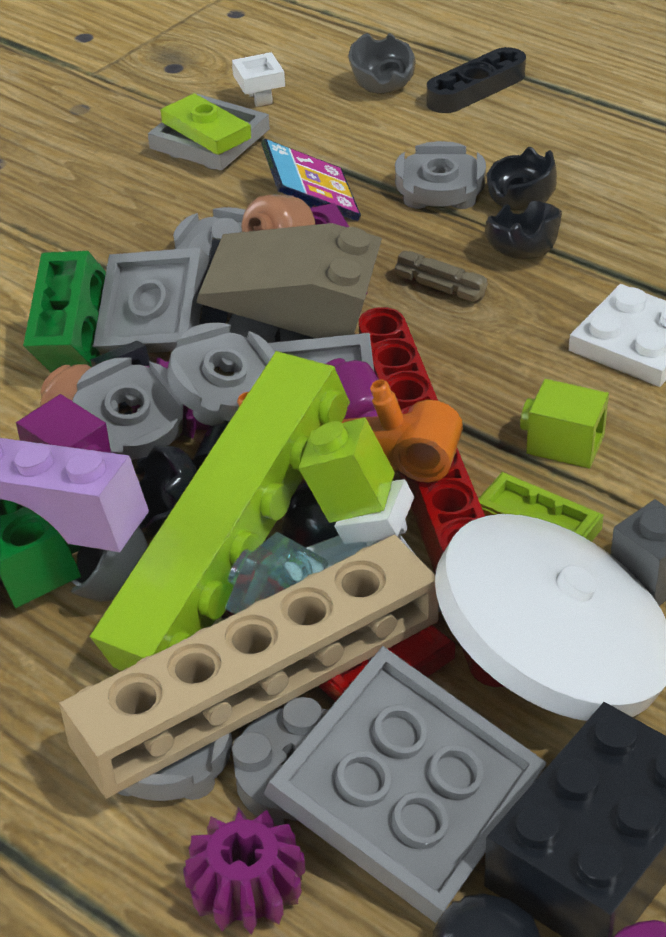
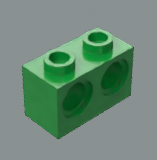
[23,251,106,372]
[0,499,82,608]

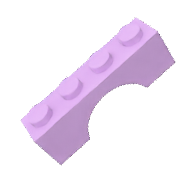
[0,438,149,552]

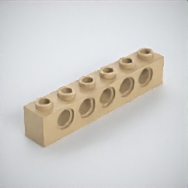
[59,534,439,799]

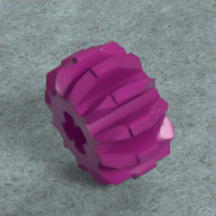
[183,807,305,935]

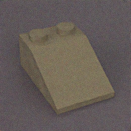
[197,223,382,338]

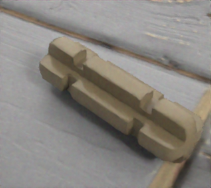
[395,251,488,302]

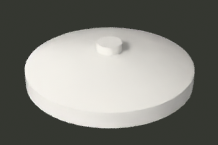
[435,514,666,721]

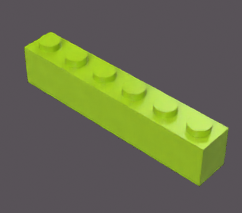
[89,351,350,671]

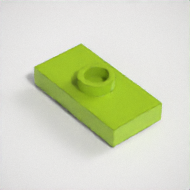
[160,93,252,155]
[478,472,604,542]

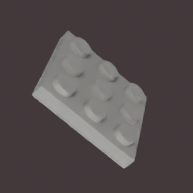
[264,646,547,923]

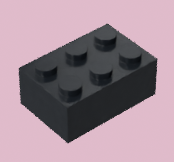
[484,702,666,937]

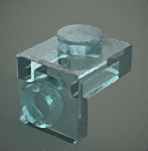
[225,532,328,614]

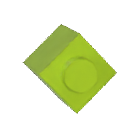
[520,379,609,469]
[298,417,395,523]

